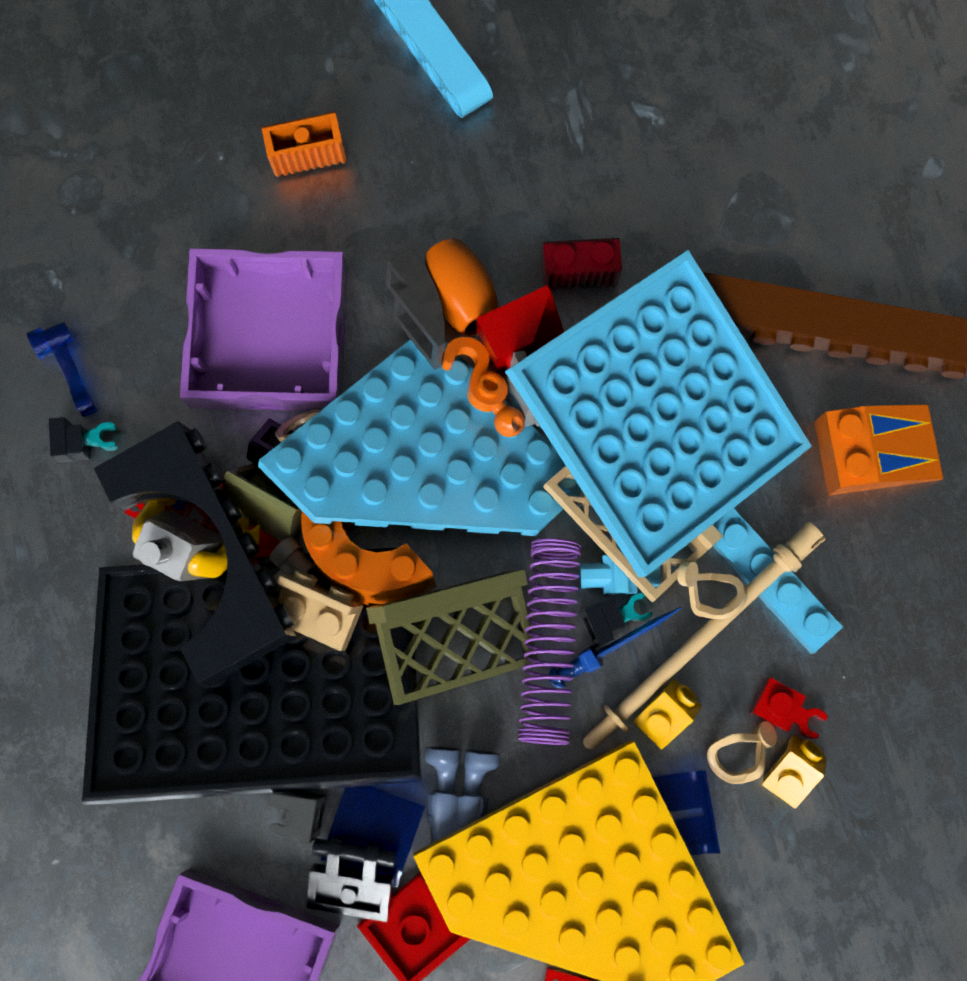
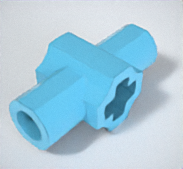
[579,553,660,596]

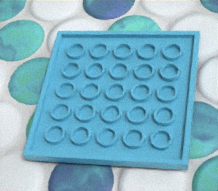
[505,250,812,578]

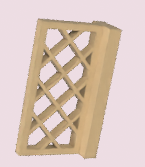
[543,466,723,603]

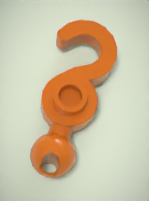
[442,337,525,438]

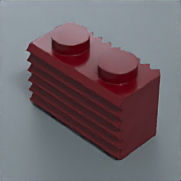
[541,238,622,291]

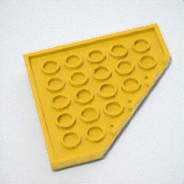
[413,740,744,981]

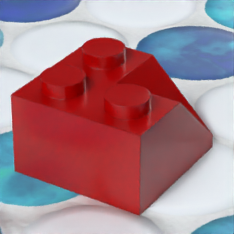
[476,285,564,378]

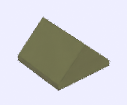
[222,463,302,542]

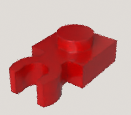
[750,677,828,739]

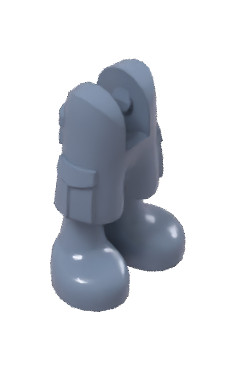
[424,747,500,844]

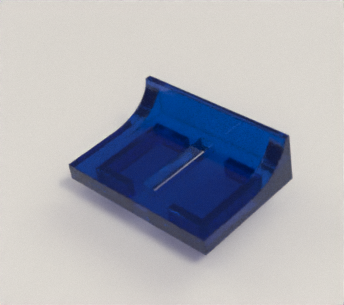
[652,769,720,856]

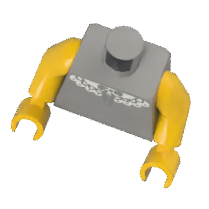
[132,499,260,581]

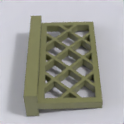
[366,569,538,705]

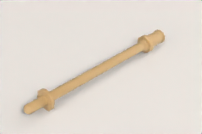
[583,522,826,750]

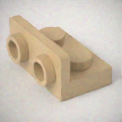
[277,570,364,651]

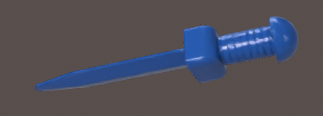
[549,606,683,689]

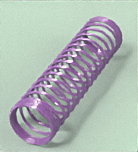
[517,538,582,745]

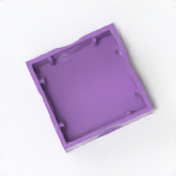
[180,249,348,411]
[138,869,340,981]

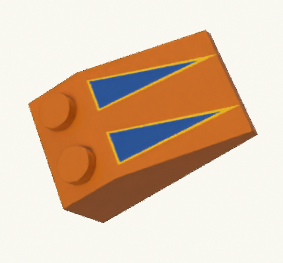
[814,404,943,496]

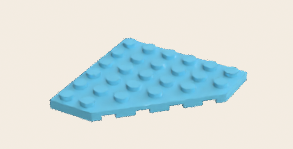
[258,339,581,536]

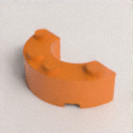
[301,511,437,605]

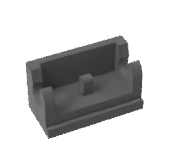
[269,791,327,844]

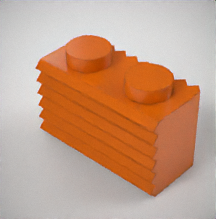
[261,111,347,178]

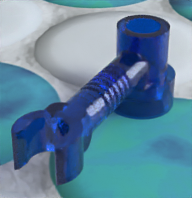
[26,322,97,417]

